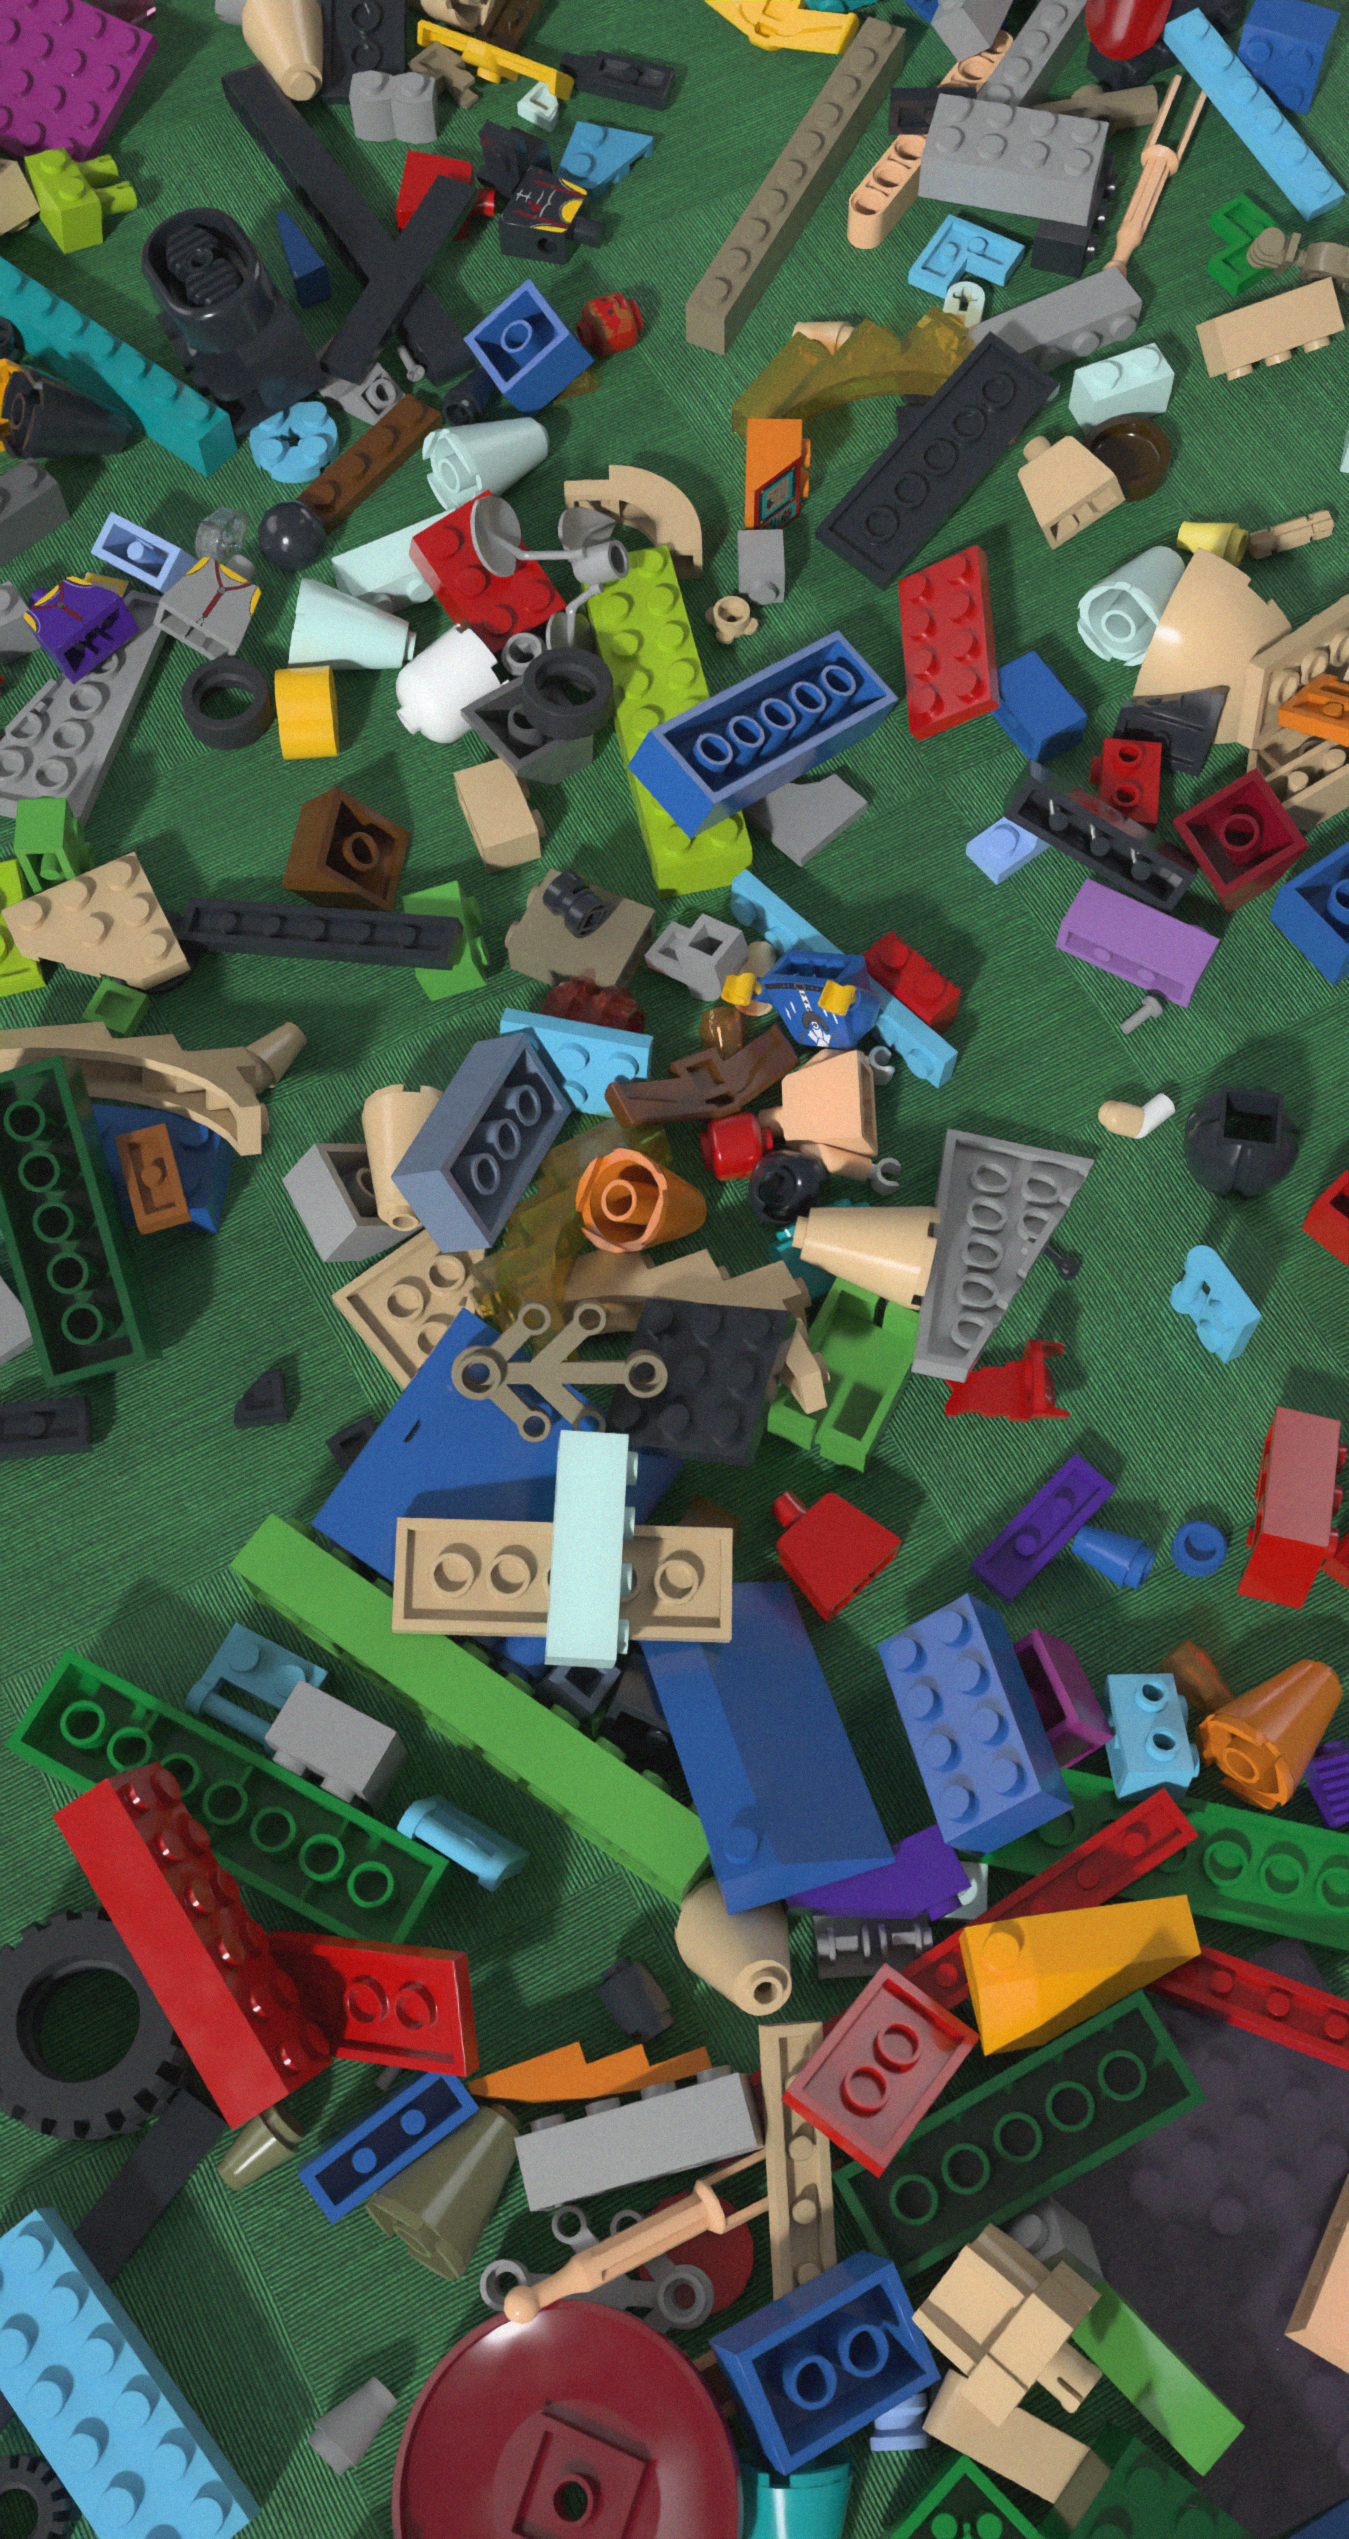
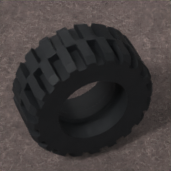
[0,1906,193,2143]

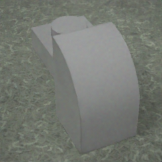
[644,913,749,1001]

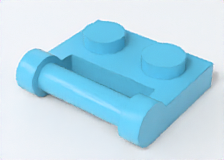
[1170,1245,1262,1364]
[184,1622,331,1757]
[397,1794,531,1892]

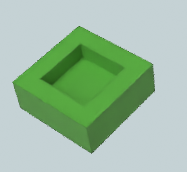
[81,978,151,1039]

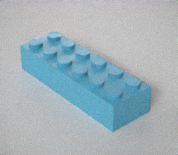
[0,2207,262,2539]

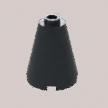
[1,364,132,459]

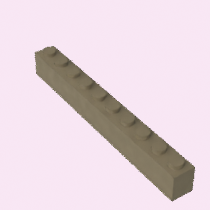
[685,16,906,356]

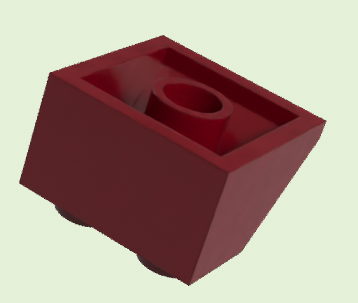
[1172,767,1309,914]

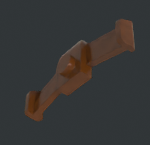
[604,1022,801,1128]

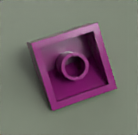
[1013,1628,1115,1769]

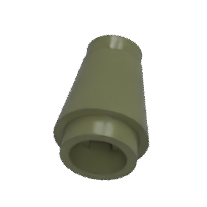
[216,2102,305,2192]

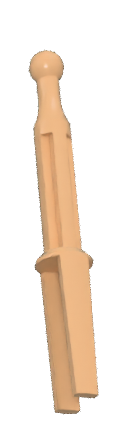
[1103,74,1207,279]
[504,2148,846,2325]

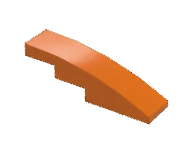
[468,2041,712,2105]

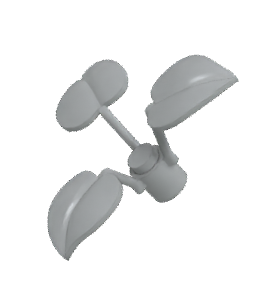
[470,495,630,693]

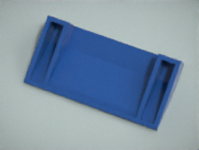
[636,1582,895,1916]

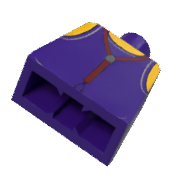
[24,576,139,685]

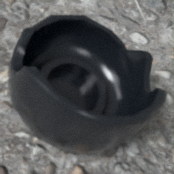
[258,501,327,571]
[748,1149,827,1227]

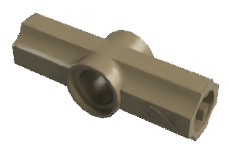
[1028,84,1159,140]

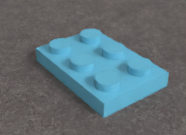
[500,1008,653,1119]

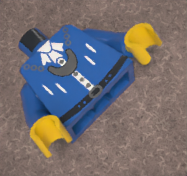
[721,950,882,1051]

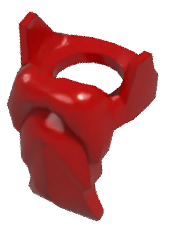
[944,1339,1070,1423]

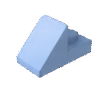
[965,817,1051,885]

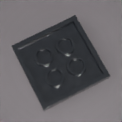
[605,1298,798,1467]

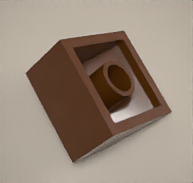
[282,787,410,912]

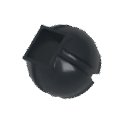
[1183,1082,1301,1200]

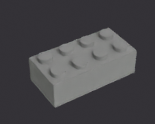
[918,93,1109,226]

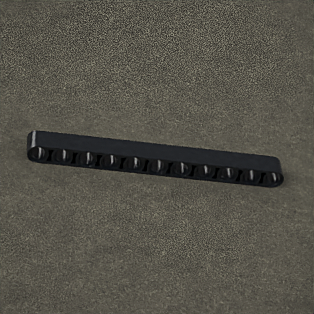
[221,61,475,387]

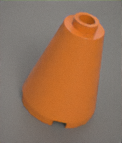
[575,1148,707,1254]
[1195,1659,1343,1810]

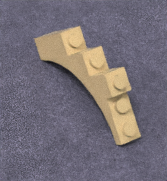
[0,1022,269,1156]
[516,1249,830,1414]

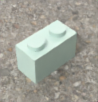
[1068,342,1175,436]

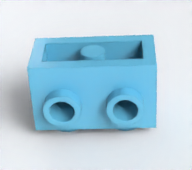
[1098,1673,1200,1801]

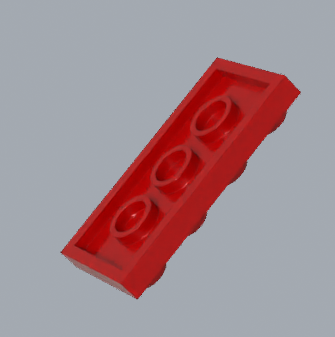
[898,545,1000,741]
[267,1929,479,2077]

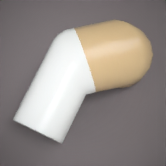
[1098,1093,1175,1139]

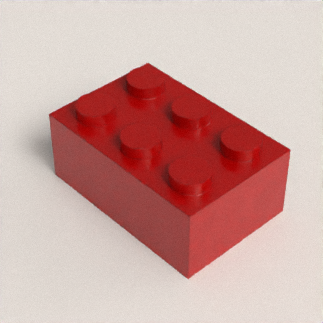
[408,489,567,664]

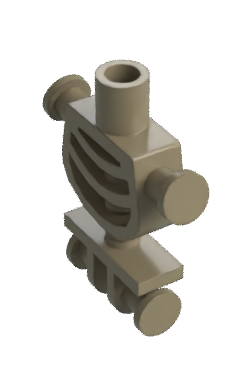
[1246,227,1349,295]

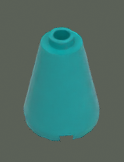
[736,2445,854,2539]

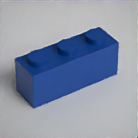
[296,2070,479,2225]

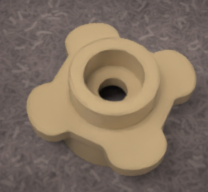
[705,596,758,644]

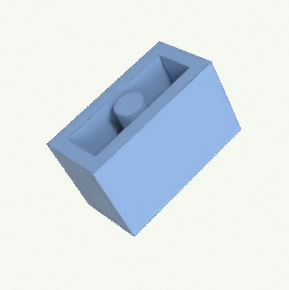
[90,512,199,594]

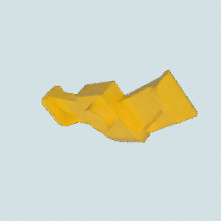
[704,0,860,55]
[417,20,574,101]

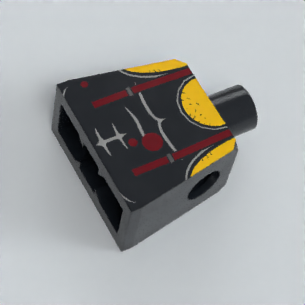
[498,165,606,265]

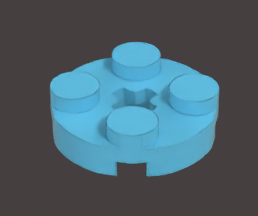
[249,401,340,483]

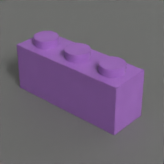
[1055,878,1220,1009]

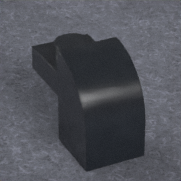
[476,120,553,199]

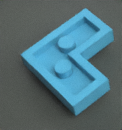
[908,214,1025,299]

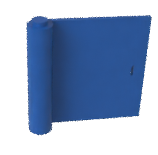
[310,1308,685,1682]

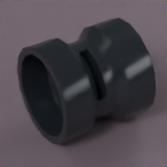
[542,869,611,938]

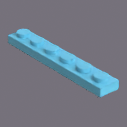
[1161,8,1345,222]
[729,869,958,1089]

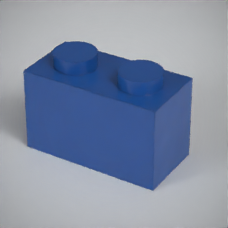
[990,650,1087,765]

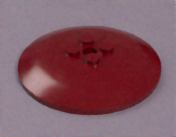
[391,2299,743,2539]

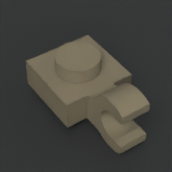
[407,41,479,109]

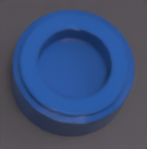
[1170,1521,1227,1578]

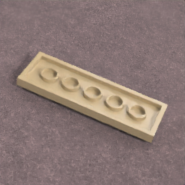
[392,1517,733,1643]

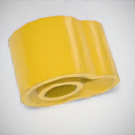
[275,666,339,760]

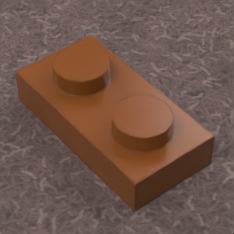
[115,1123,192,1235]

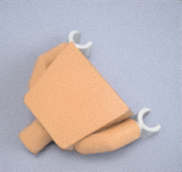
[758,1046,901,1195]

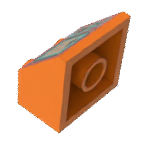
[745,418,811,530]

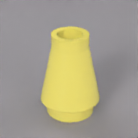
[1177,521,1248,567]

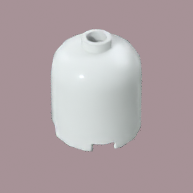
[396,623,510,743]

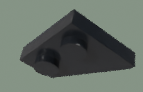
[1112,686,1228,777]

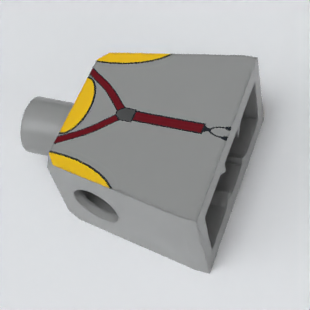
[153,554,261,660]

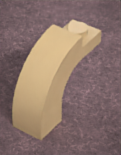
[564,465,703,579]

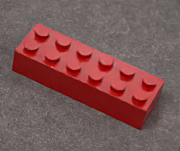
[52,1761,335,2131]

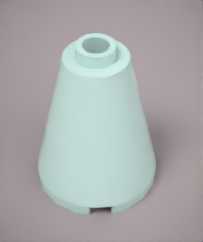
[422,417,549,511]
[1077,546,1185,666]
[288,577,417,670]

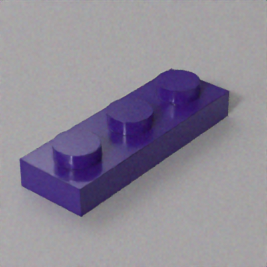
[968,1453,1116,1606]

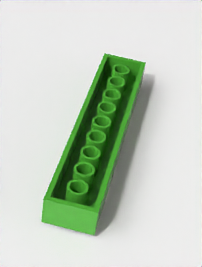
[230,1513,712,1907]

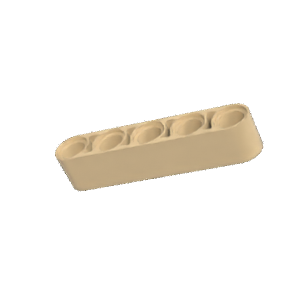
[922,2368,1091,2504]

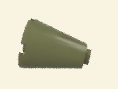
[365,2103,521,2281]

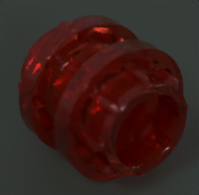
[541,976,645,1034]

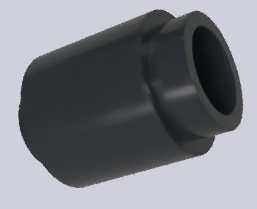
[597,1956,678,2047]

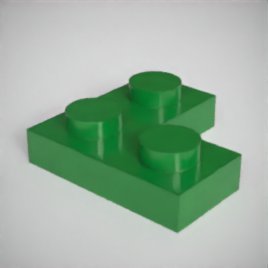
[1206,193,1301,297]

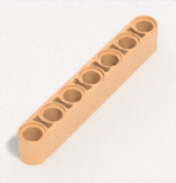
[847,29,1013,249]

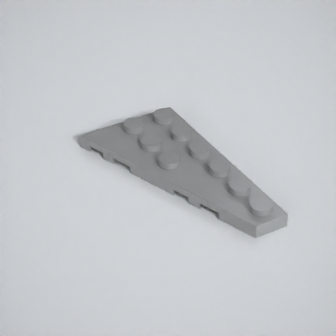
[0,590,168,830]
[911,1129,1095,1383]

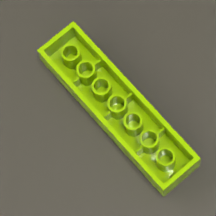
[579,545,753,900]

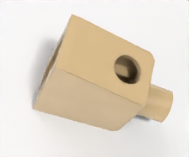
[1017,436,1125,550]

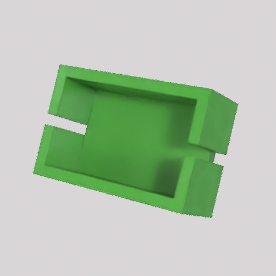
[767,1277,919,1475]

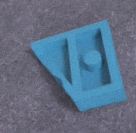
[555,121,654,202]

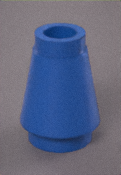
[1071,1523,1157,1590]

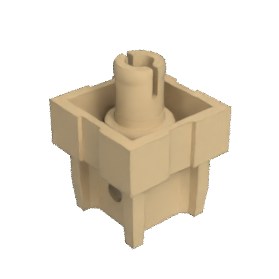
[911,2223,1103,2428]

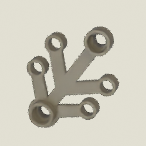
[451,1299,668,1443]

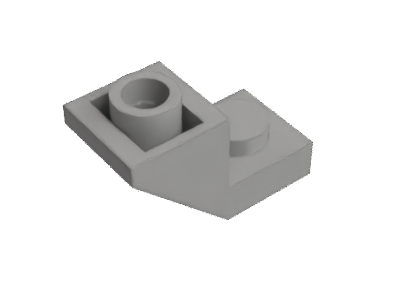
[314,337,406,426]

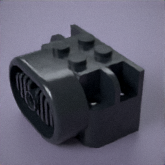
[140,207,328,436]

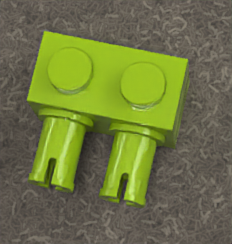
[24,147,137,254]

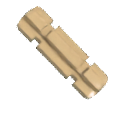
[1247,510,1334,560]

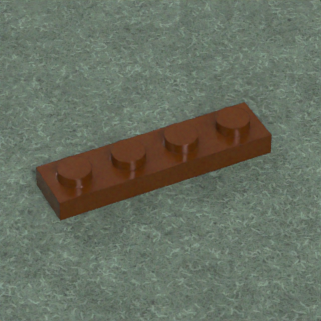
[294,393,443,536]

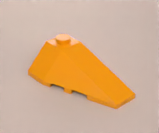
[959,1895,1201,2057]

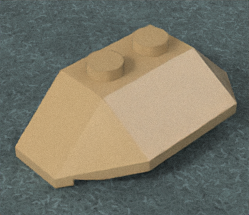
[1246,727,1349,831]

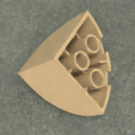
[1132,547,1292,744]

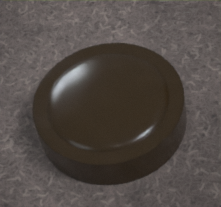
[1082,416,1171,503]

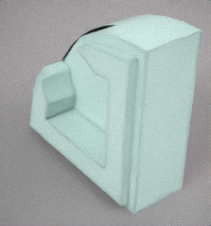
[517,81,559,133]

